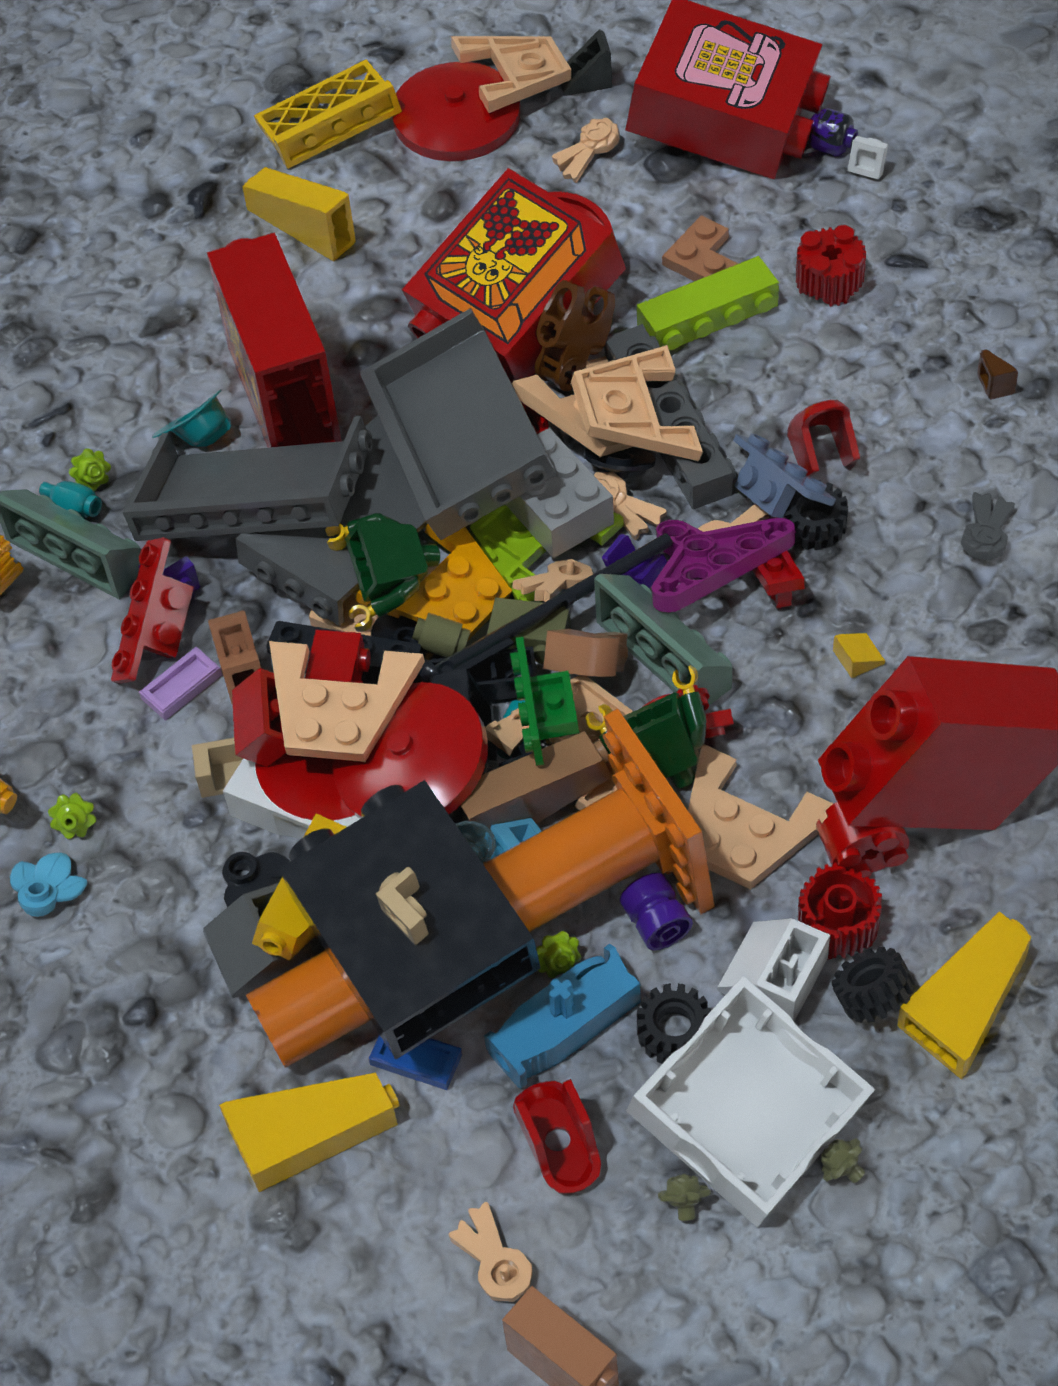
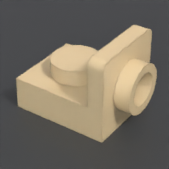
[376,867,429,945]

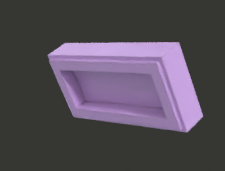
[139,647,222,721]

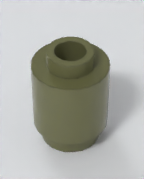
[412,613,471,658]

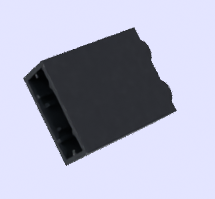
[279,780,541,1060]

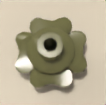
[821,1138,865,1183]
[658,1174,711,1221]

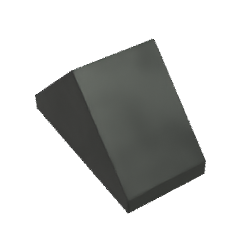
[561,29,612,96]

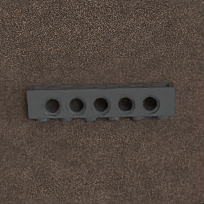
[604,324,736,510]

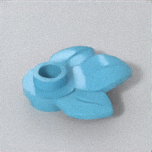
[10,852,88,917]

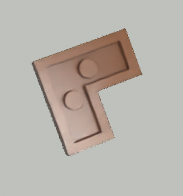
[662,215,738,281]

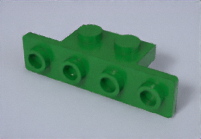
[510,637,579,766]

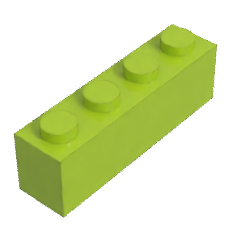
[637,256,779,350]

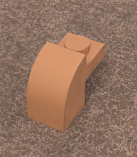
[208,610,261,704]
[543,629,628,677]

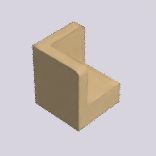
[192,738,243,798]

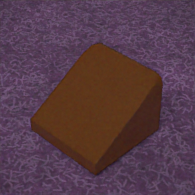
[977,349,1018,400]

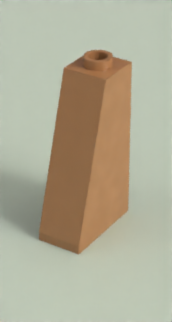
[461,731,612,842]

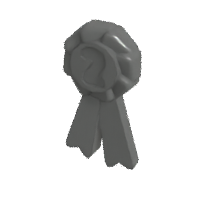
[961,492,1015,560]

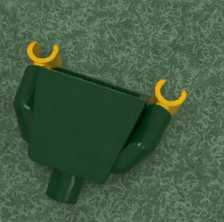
[325,513,440,632]
[586,665,707,788]

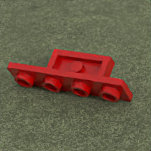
[111,537,194,684]

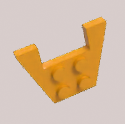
[355,524,512,642]

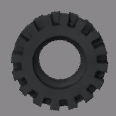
[783,480,848,550]
[832,947,915,1023]
[637,983,711,1064]

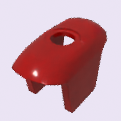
[787,399,860,477]
[513,1079,601,1193]

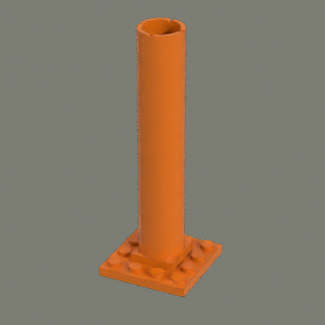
[246,709,715,1068]

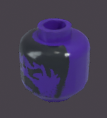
[809,108,858,157]

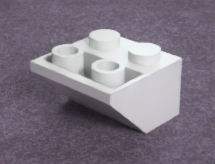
[717,918,830,1021]

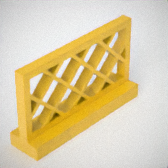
[254,59,402,169]

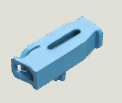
[484,944,641,1089]

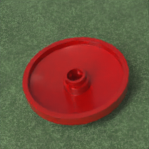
[392,62,521,161]
[333,682,488,819]

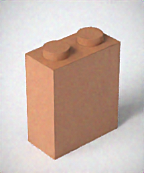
[502,1286,619,1386]

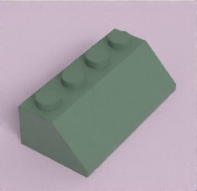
[0,489,141,600]
[594,574,733,705]

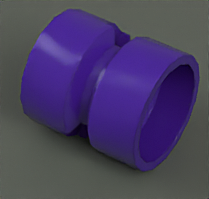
[619,873,693,951]

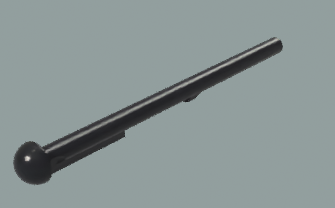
[420,533,673,683]

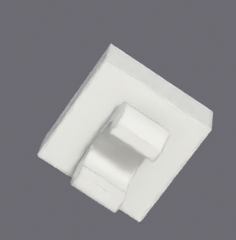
[847,136,888,180]

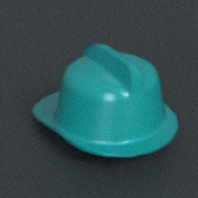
[152,389,232,447]

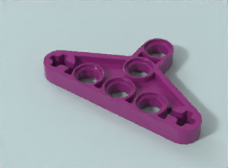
[651,518,795,612]

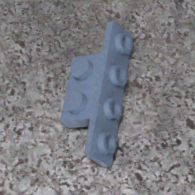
[733,433,836,518]

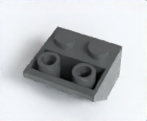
[203,883,312,999]

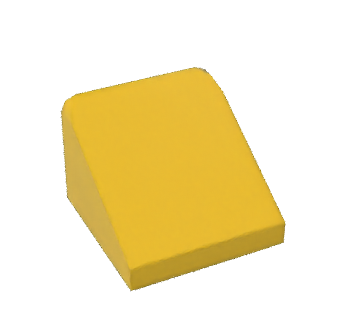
[833,633,885,678]

